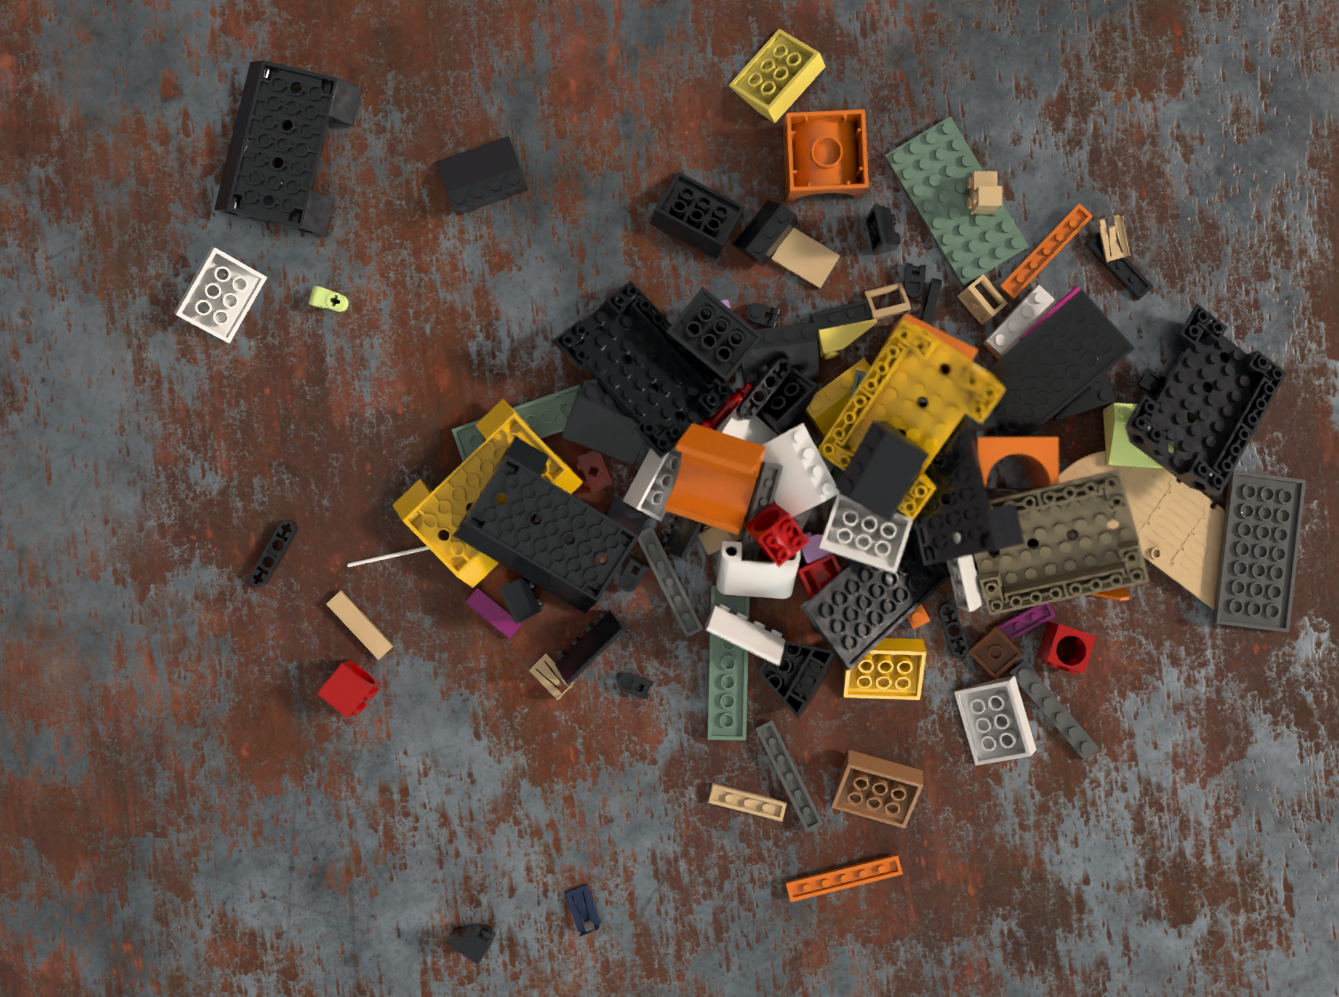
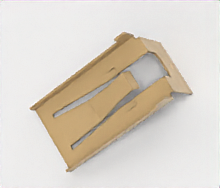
[1092,215,1130,262]
[529,653,575,700]

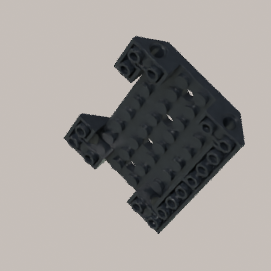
[214,60,362,237]
[552,281,735,458]
[1125,304,1287,496]
[898,401,1025,568]
[453,436,647,613]

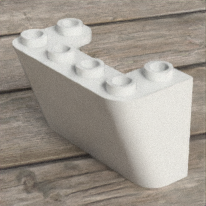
[716,541,800,599]

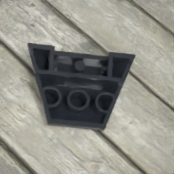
[758,641,835,719]

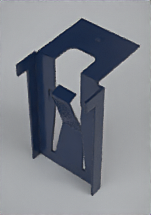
[565,885,602,937]

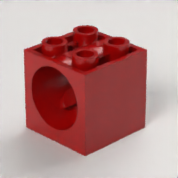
[743,502,809,567]
[797,553,841,599]
[1037,621,1096,675]
[317,659,380,718]

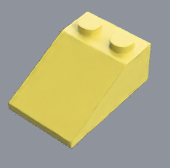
[817,319,877,360]

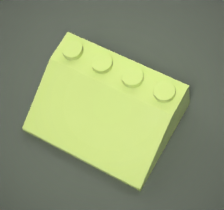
[1103,403,1187,468]

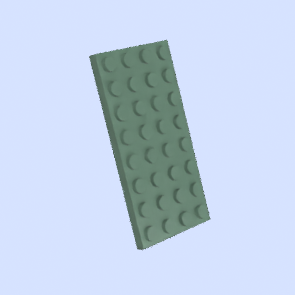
[884,116,1029,287]

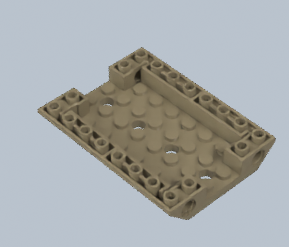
[974,469,1149,615]

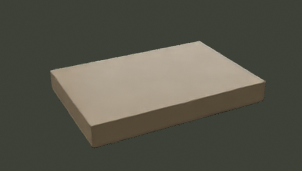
[771,228,840,289]

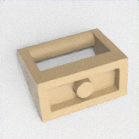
[957,274,1008,325]
[864,282,911,320]

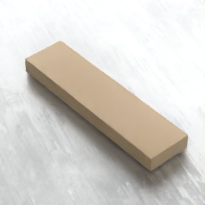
[327,591,393,660]
[708,783,787,821]

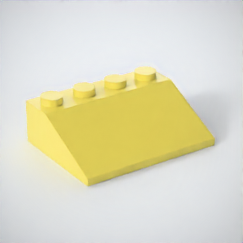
[729,29,826,123]

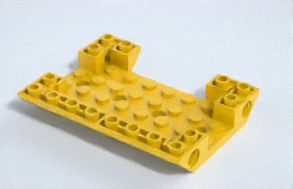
[817,320,1006,520]
[393,399,583,588]

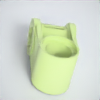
[308,285,349,312]

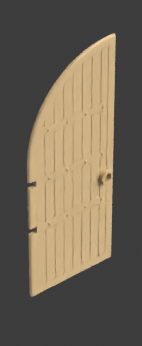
[1059,451,1225,610]

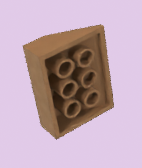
[831,750,923,828]

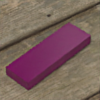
[465,588,522,639]
[997,603,1056,640]

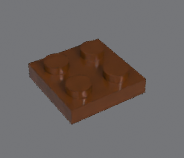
[968,625,1024,679]

